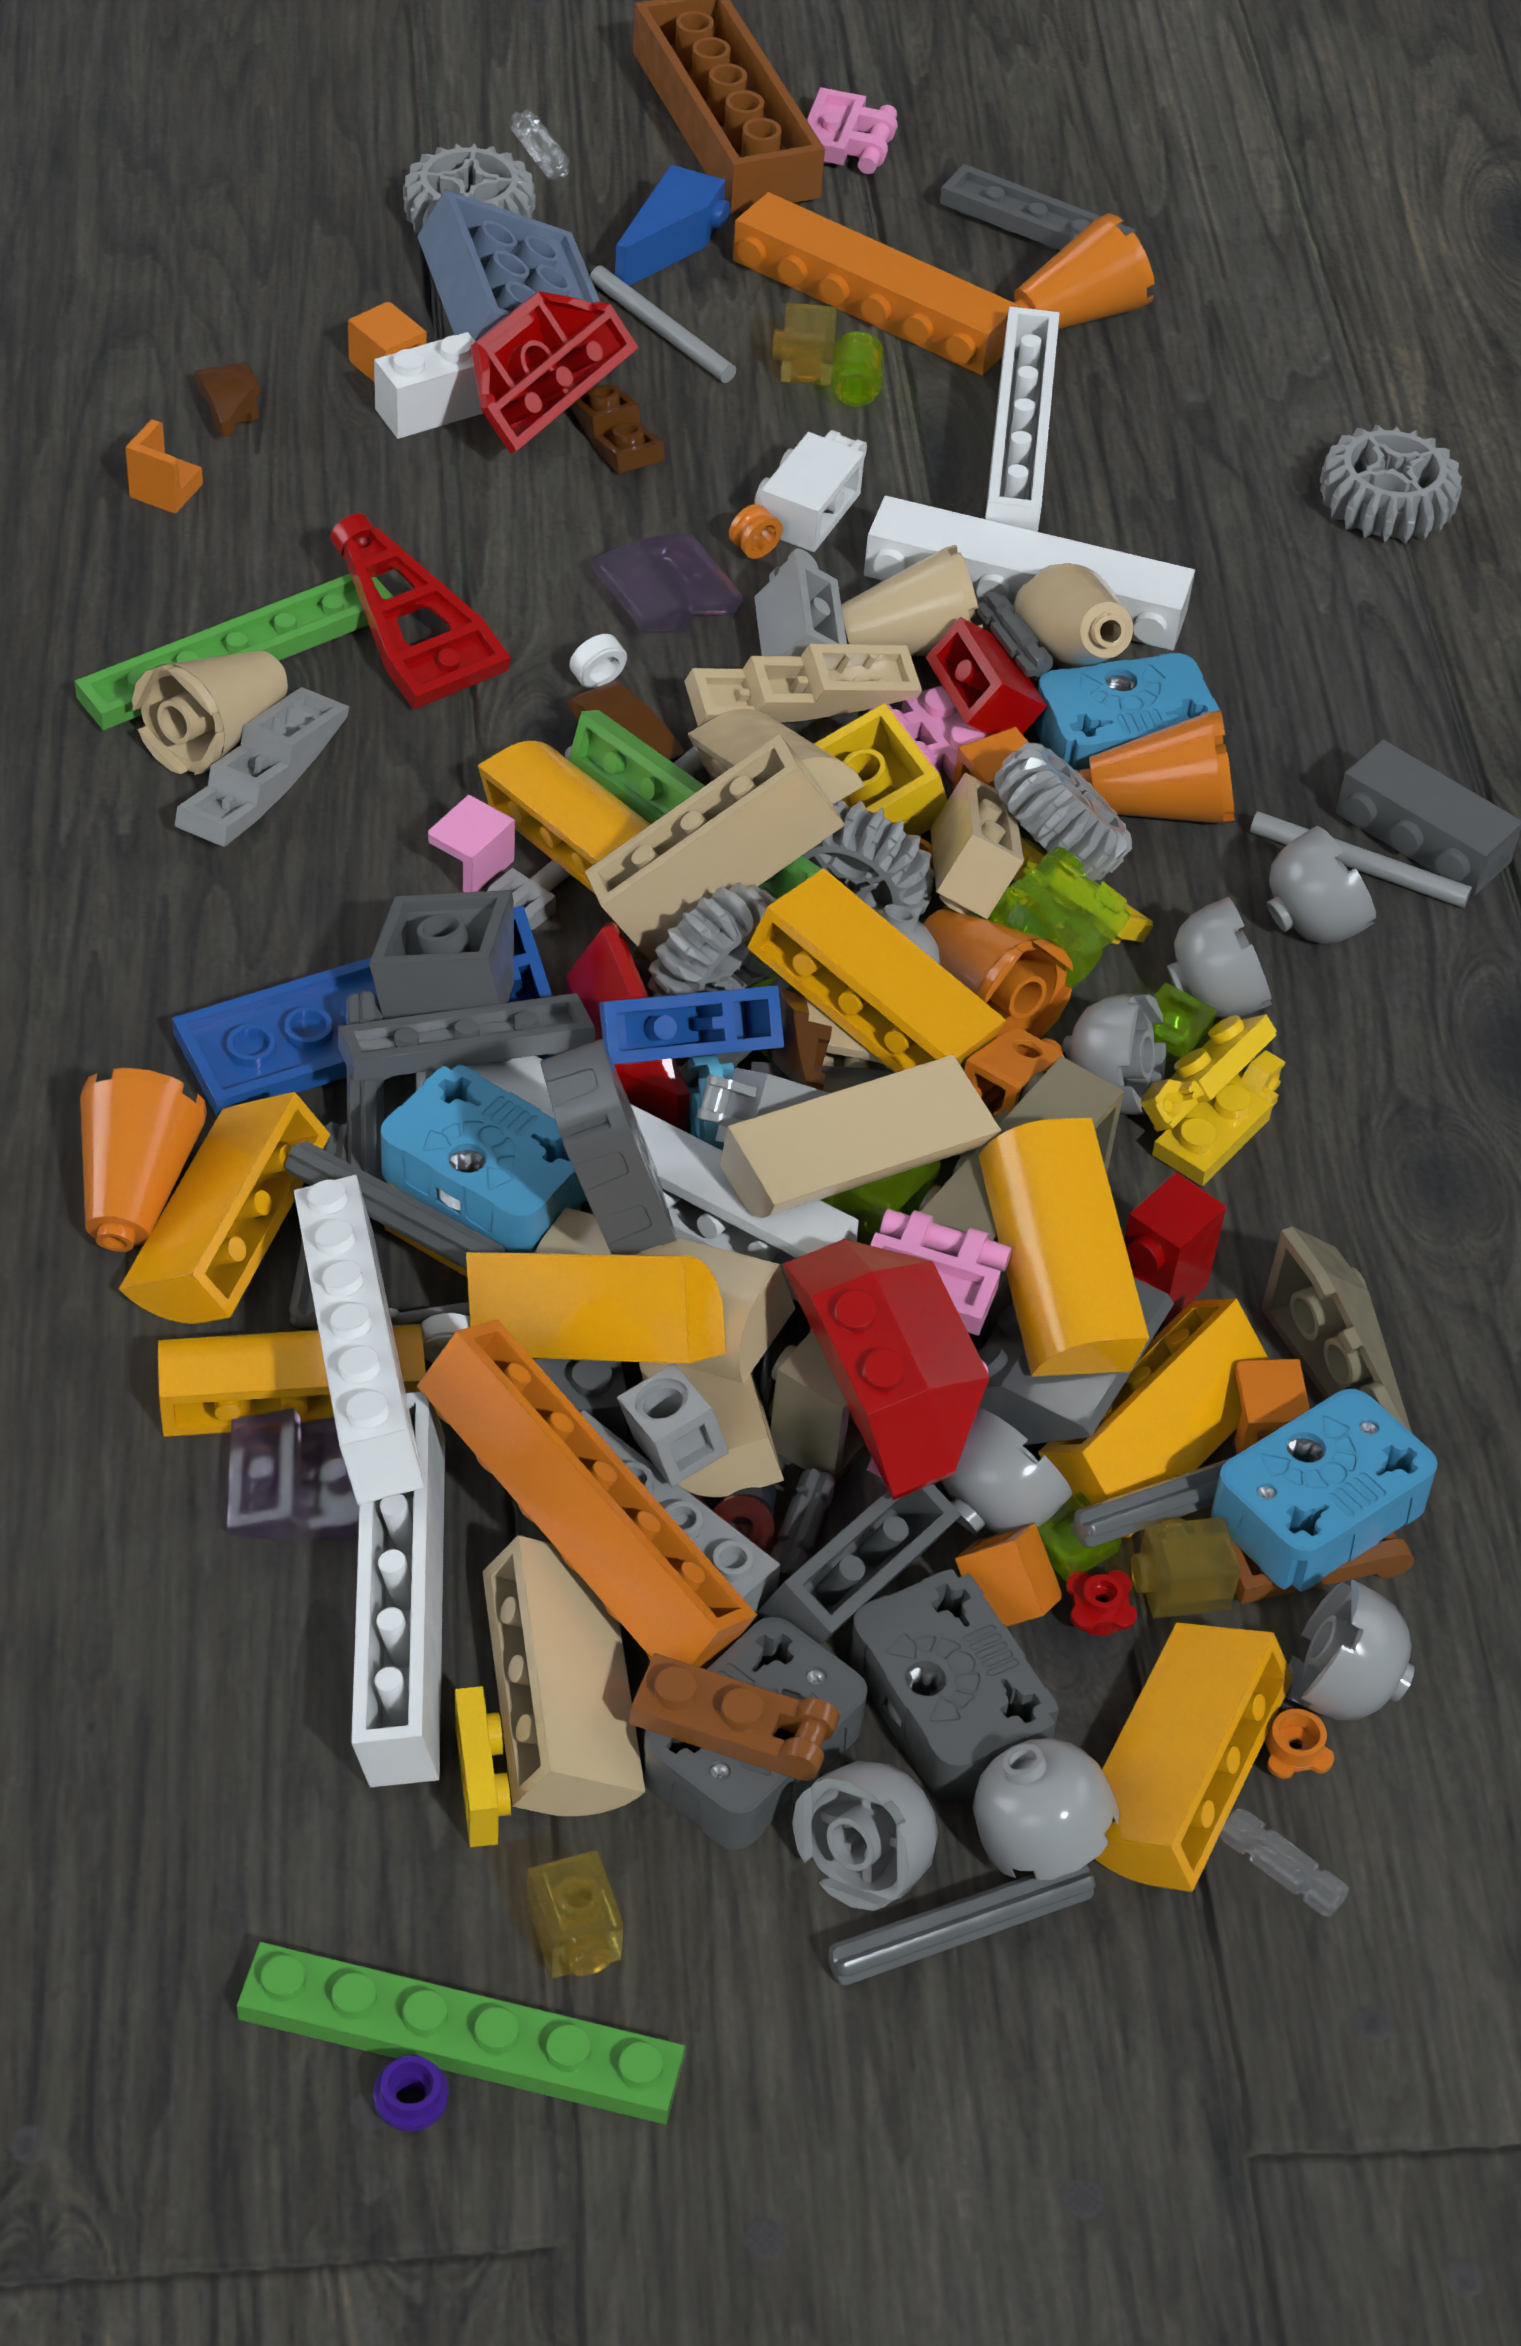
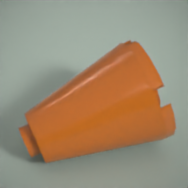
[1013,213,1155,330]
[1079,710,1235,824]
[922,908,1073,1040]
[80,1068,207,1252]

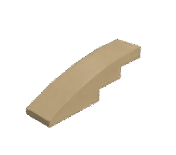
[684,643,922,727]

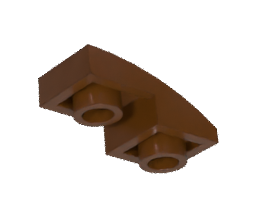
[571,385,665,474]
[568,680,685,763]

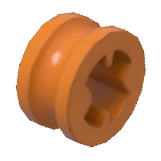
[729,504,783,559]

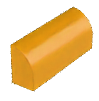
[477,741,651,894]
[747,868,1006,1073]
[119,1092,330,1324]
[978,1118,1149,1377]
[466,1252,726,1364]
[1038,1298,1270,1538]
[158,1324,426,1437]
[1095,1622,1294,1892]

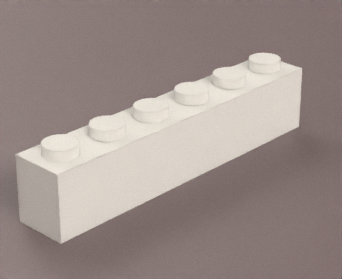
[985,306,1060,532]
[864,496,1195,651]
[294,1174,425,1505]
[351,1391,445,1788]

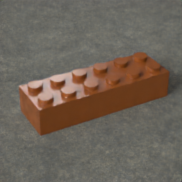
[633,0,825,214]

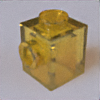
[772,303,837,386]
[1131,1517,1241,1619]
[527,1850,623,1978]

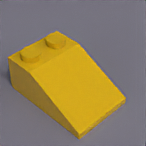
[814,703,948,836]

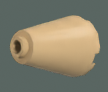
[841,545,983,657]
[1013,563,1133,671]
[132,650,288,775]

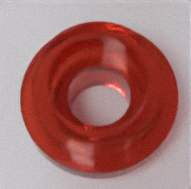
[712,1495,775,1552]

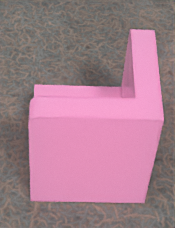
[428,795,515,892]

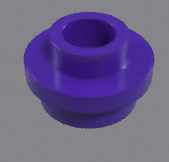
[373,2056,449,2131]

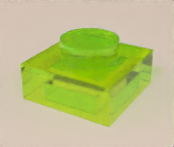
[1152,982,1217,1058]
[1037,1492,1122,1582]

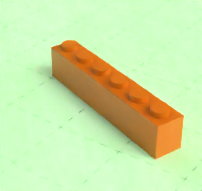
[733,192,1019,375]
[417,1319,757,1670]

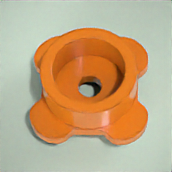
[1264,1709,1334,1779]

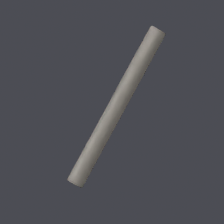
[590,265,736,383]
[1250,811,1472,908]

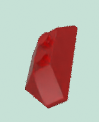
[471,291,639,454]
[566,921,690,1133]
[783,1239,989,1501]

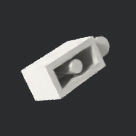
[374,332,483,439]
[755,430,867,552]

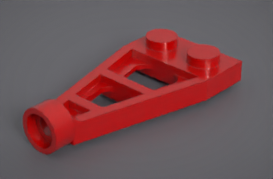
[330,513,511,710]

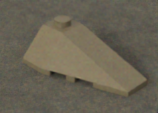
[1261,1226,1412,1433]

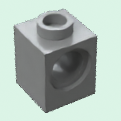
[617,1363,729,1487]

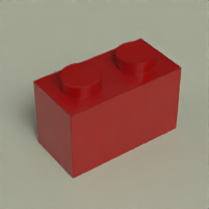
[925,617,1047,736]
[1124,1172,1227,1328]

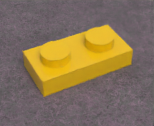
[455,1686,511,1847]

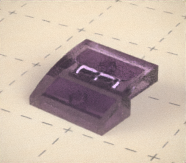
[591,533,744,632]
[227,1408,360,1541]

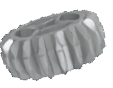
[403,143,536,233]
[1320,425,1462,544]
[994,742,1132,881]
[803,800,936,919]
[647,882,779,997]

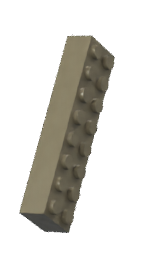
[767,1056,1124,1484]

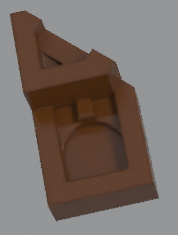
[195,362,260,437]
[767,989,832,1090]

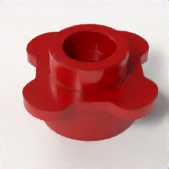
[1066,1570,1137,1636]

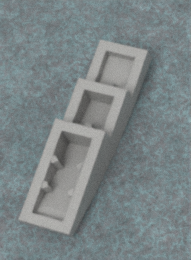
[175,687,349,847]

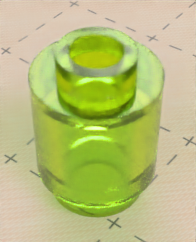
[831,332,884,407]

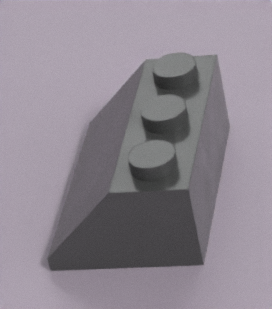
[977,1278,1174,1445]

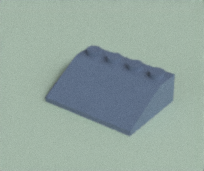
[417,189,600,341]

